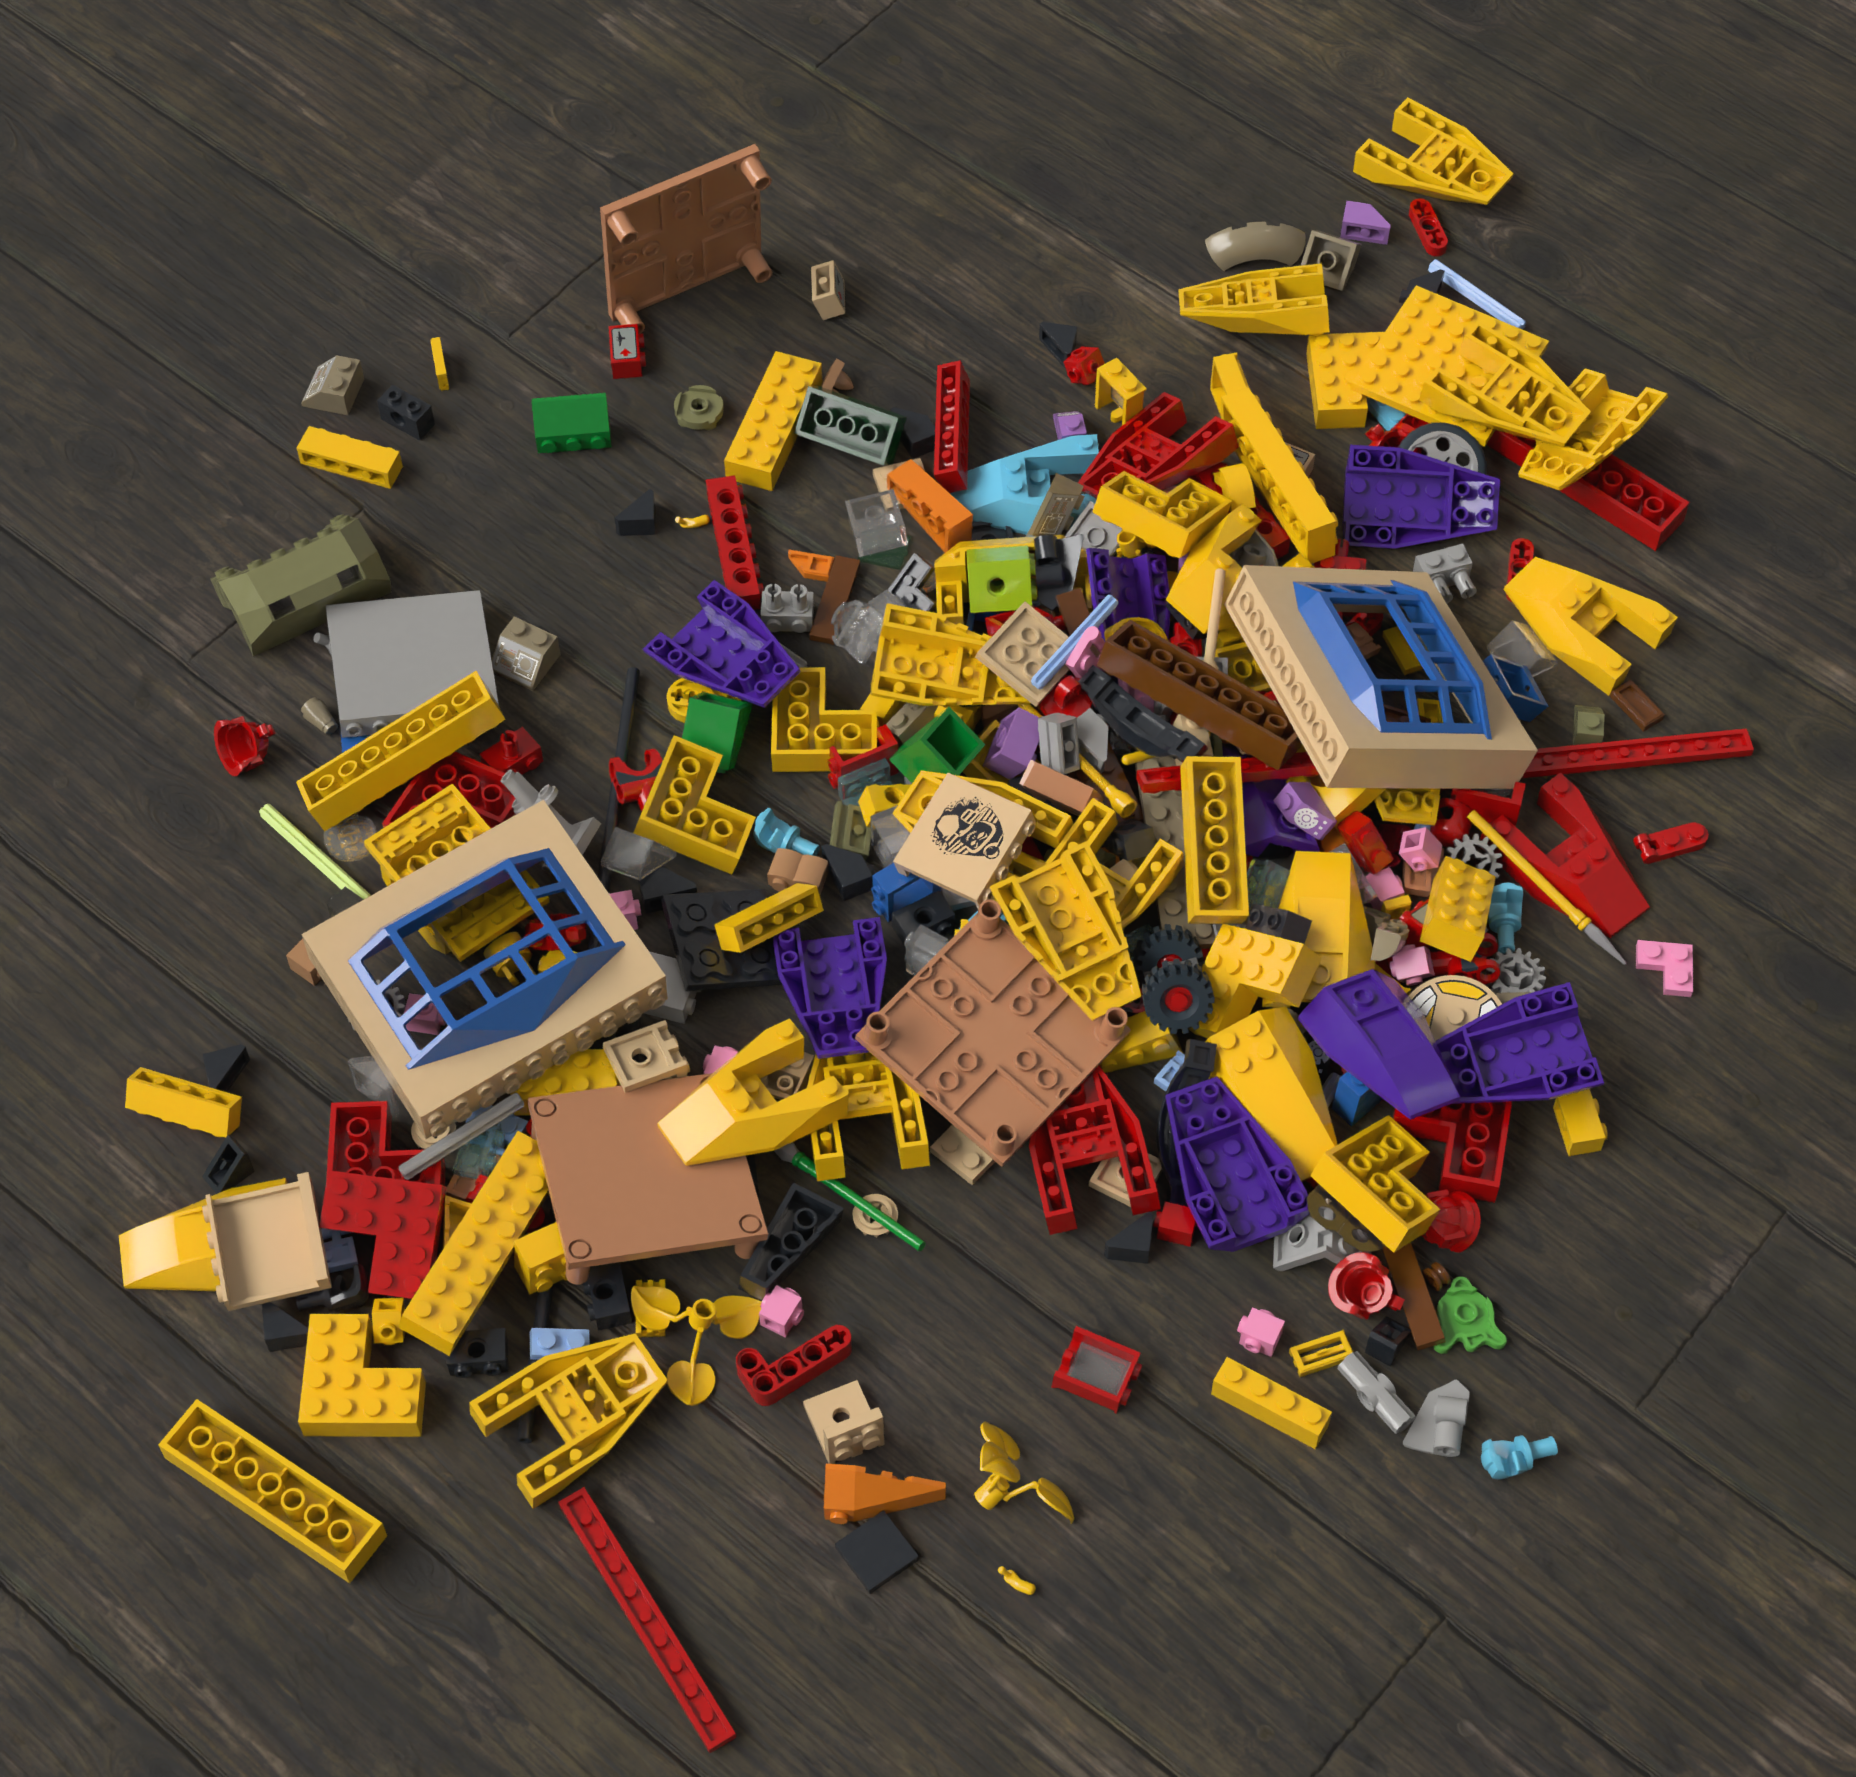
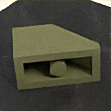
[1573,705,1605,745]

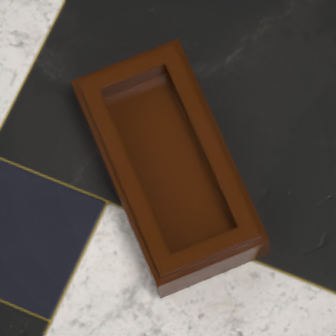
[1610,680,1665,732]

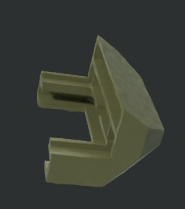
[210,514,391,656]

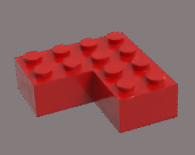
[382,751,516,829]
[326,1101,446,1215]
[1393,1101,1512,1203]
[319,1170,447,1299]

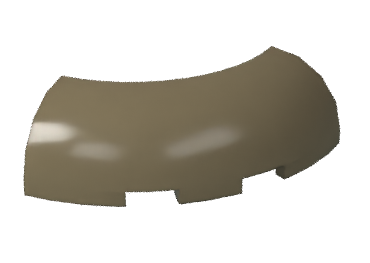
[1205,222,1305,271]
[1363,906,1409,961]

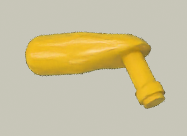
[675,514,710,528]
[998,1566,1036,1595]

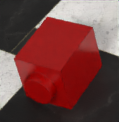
[1154,1201,1196,1247]

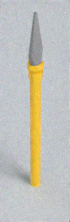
[1467,810,1626,965]

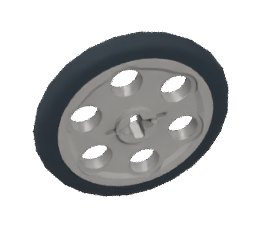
[1398,423,1487,475]

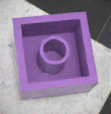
[983,707,1040,780]

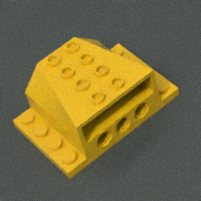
[364,784,549,962]

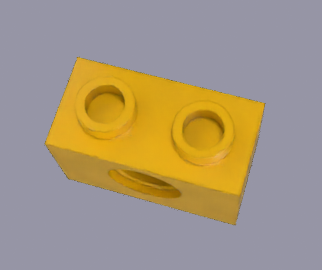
[858,784,912,827]

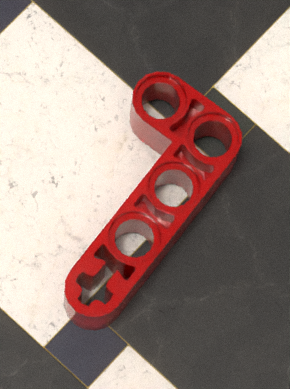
[736,1325,852,1406]

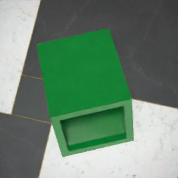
[682,692,753,773]
[889,707,985,783]

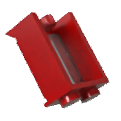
[1051,1326,1143,1413]

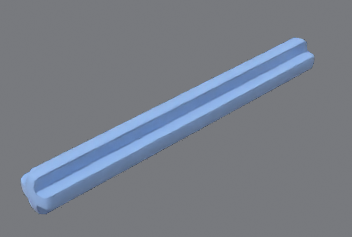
[1428,259,1526,330]
[1031,595,1118,690]

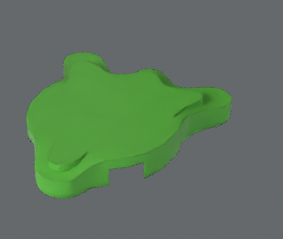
[1433,1277,1507,1354]

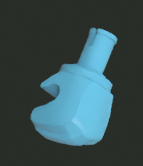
[753,808,820,856]
[1487,883,1523,954]
[1481,1435,1558,1480]

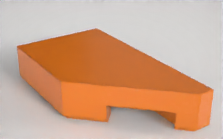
[788,550,834,582]

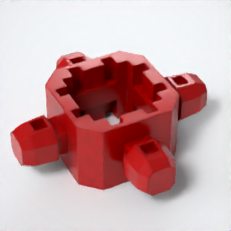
[524,913,586,951]

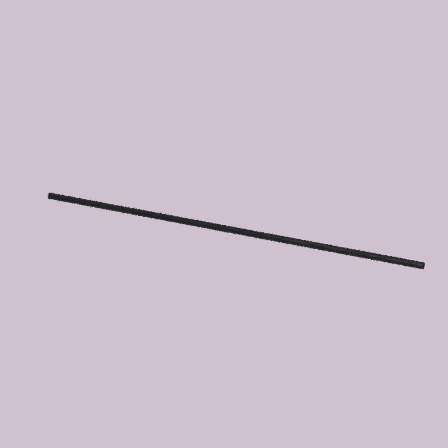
[517,667,640,1443]

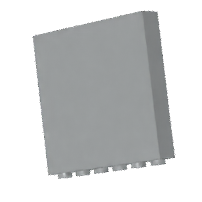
[326,590,499,738]

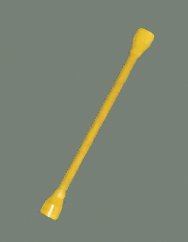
[1016,704,1137,818]

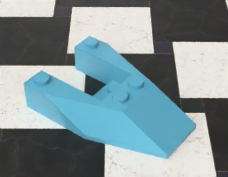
[951,434,1099,535]

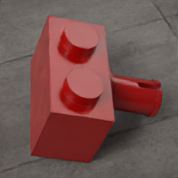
[480,727,543,775]

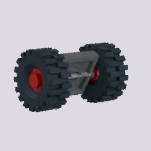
[1134,924,1214,1034]

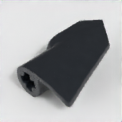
[1034,534,1084,611]

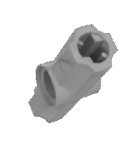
[1338,1351,1415,1434]

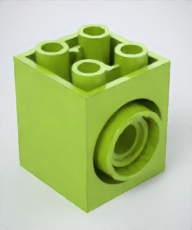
[967,546,1037,613]

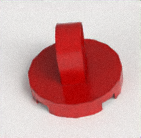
[1040,675,1092,718]

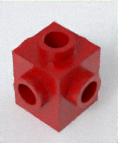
[1063,347,1105,385]

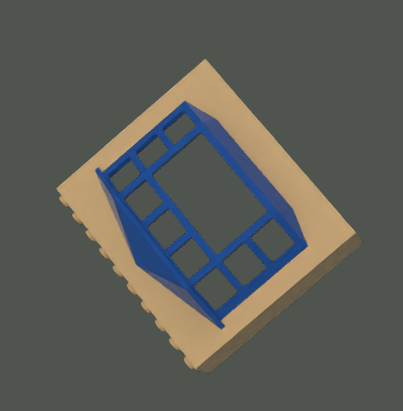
[1224,565,1538,789]
[302,800,668,1139]

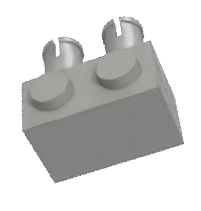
[1413,544,1477,603]
[761,584,814,633]

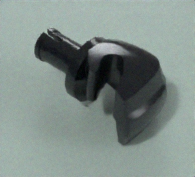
[295,1264,370,1312]

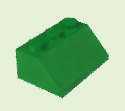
[532,393,612,453]

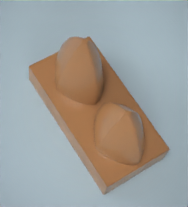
[820,358,854,393]

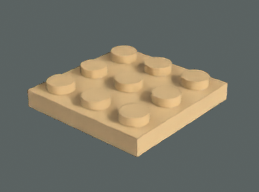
[975,602,1070,707]

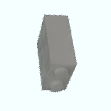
[644,952,702,1024]

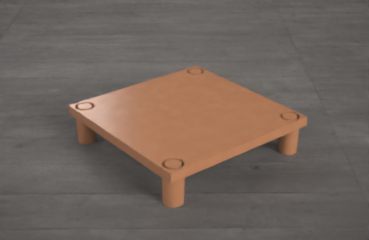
[600,144,773,334]
[855,900,1131,1167]
[528,1073,768,1285]

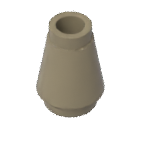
[301,697,338,735]

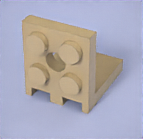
[603,1020,690,1093]
[803,1380,884,1464]

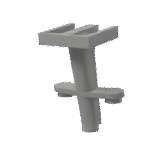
[501,770,601,874]

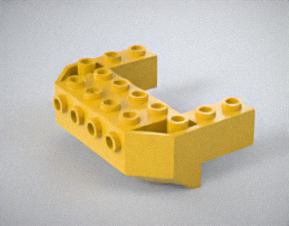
[934,535,1092,625]

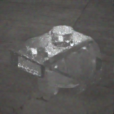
[831,600,884,664]

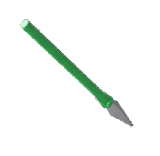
[774,1142,926,1252]

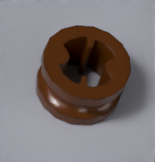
[1423,1262,1451,1291]

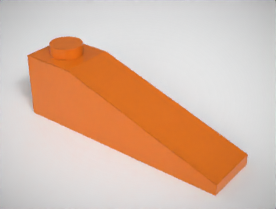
[824,1464,946,1524]

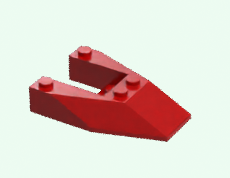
[1078,392,1239,498]
[1480,773,1650,938]
[1029,1066,1161,1235]

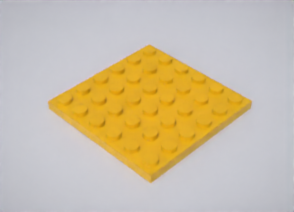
[1350,285,1549,447]

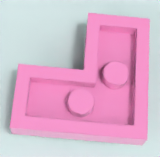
[1636,940,1693,997]

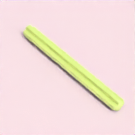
[259,804,371,903]

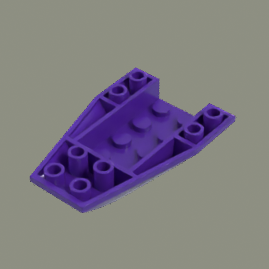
[1342,445,1500,549]
[1086,548,1170,684]
[643,580,801,708]
[1222,743,1320,857]
[773,917,887,1059]
[1298,969,1460,1120]
[1436,982,1604,1104]
[1165,1077,1309,1252]

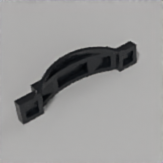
[1078,665,1208,763]
[1157,1039,1217,1207]

